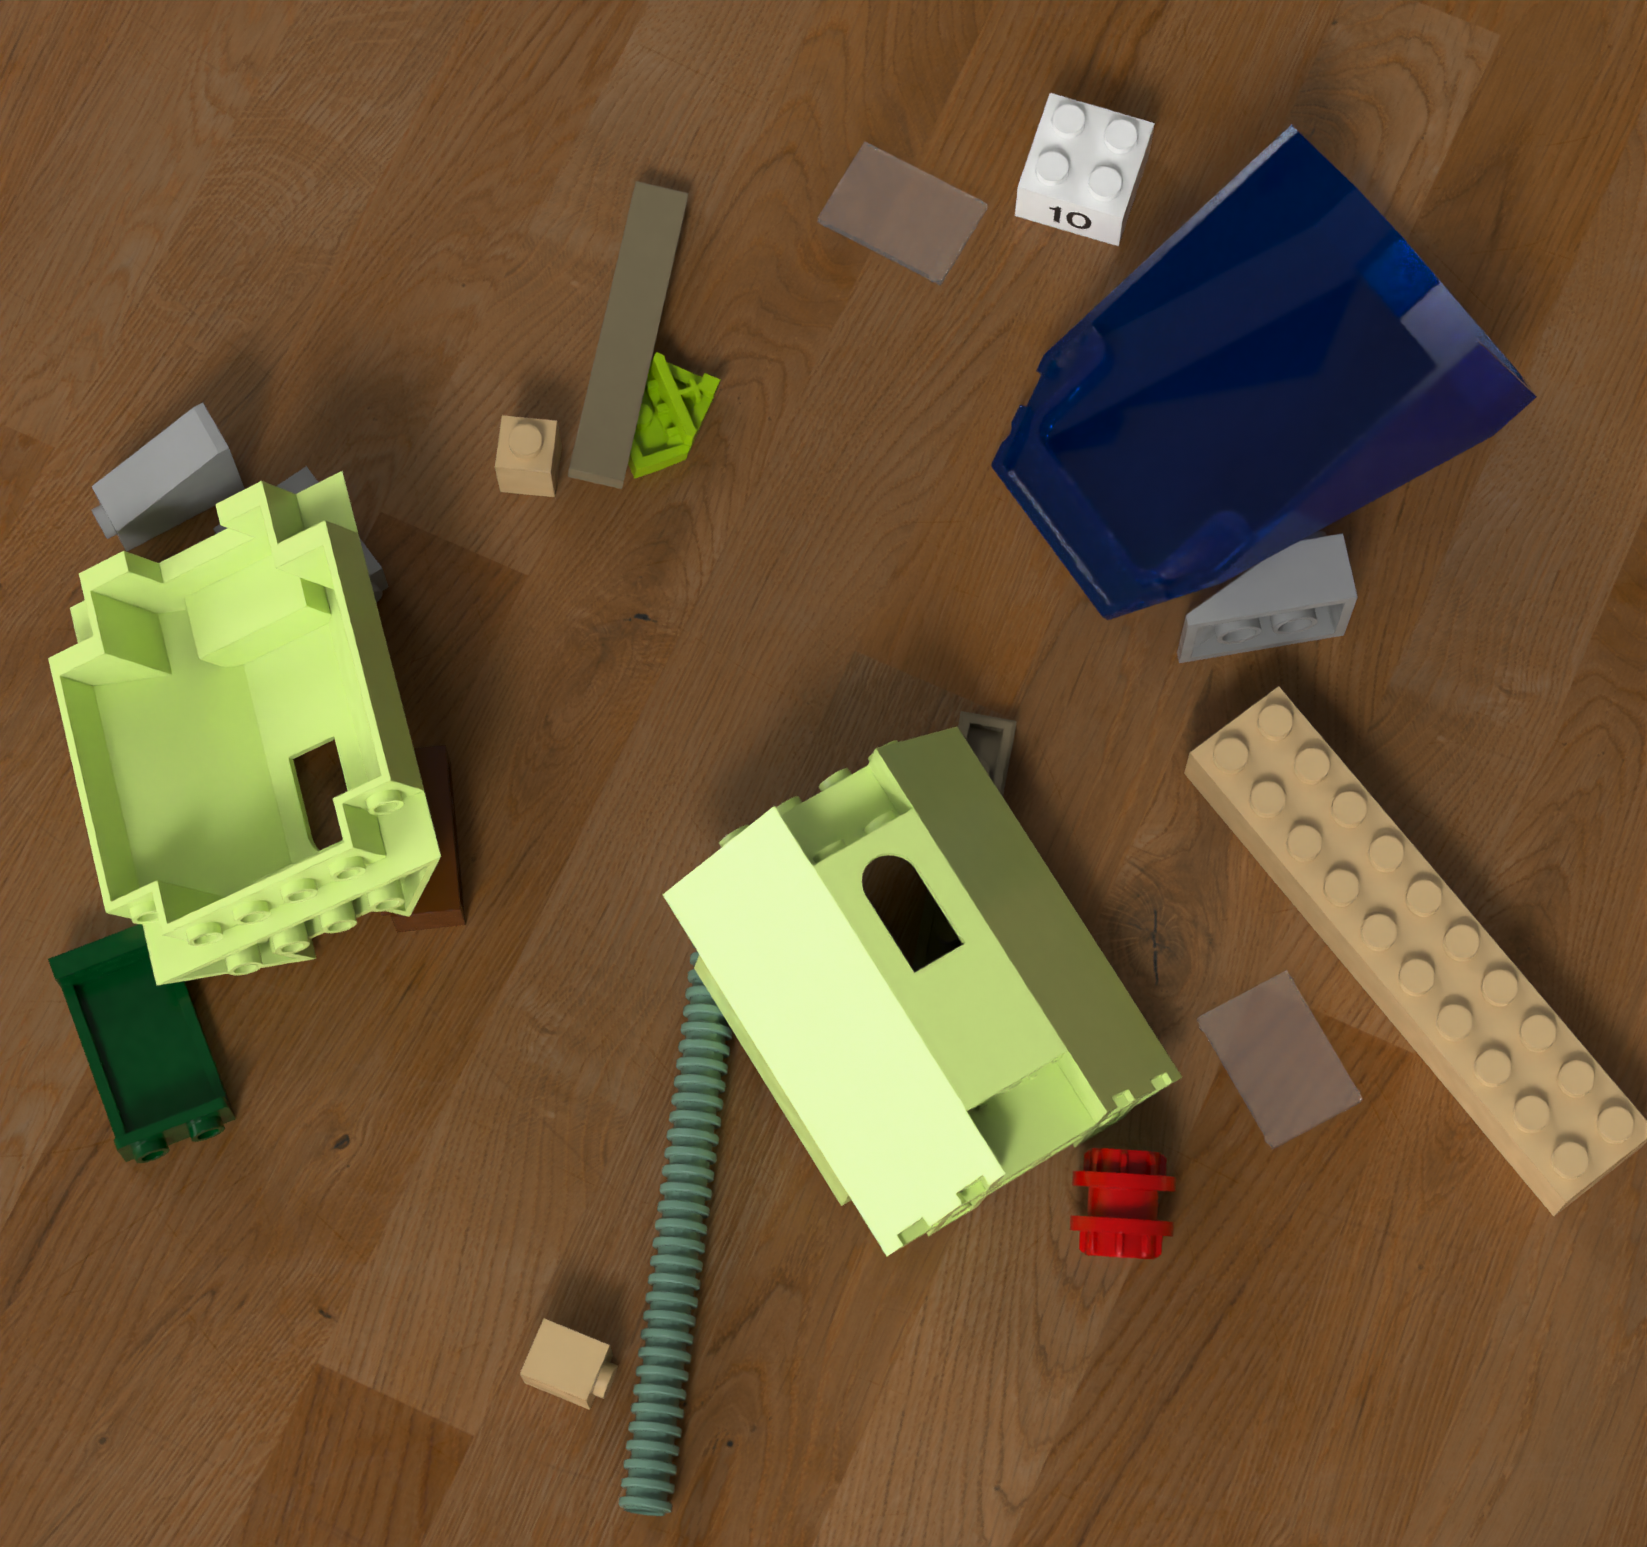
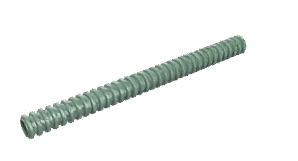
[618,943,733,1516]

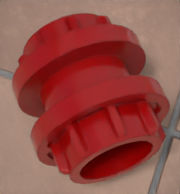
[1070,1148,1176,1259]

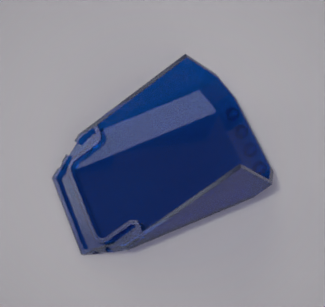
[991,124,1537,620]

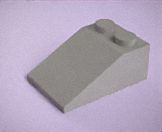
[1177,531,1358,663]

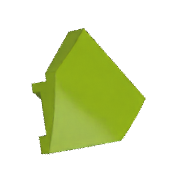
[628,352,721,479]

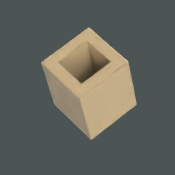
[495,415,562,497]
[520,1319,618,1410]

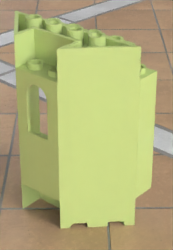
[48,471,441,986]
[663,726,1182,1256]

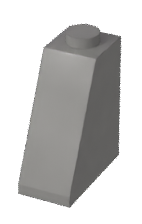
[91,403,245,552]

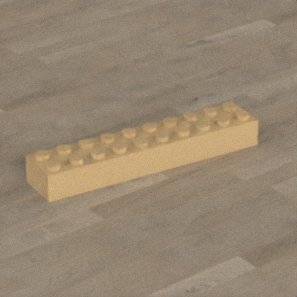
[1184,686,1647,1216]

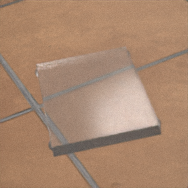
[817,141,988,285]
[1197,970,1363,1150]

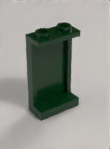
[48,924,236,1163]

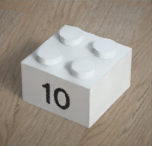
[1015,93,1155,246]

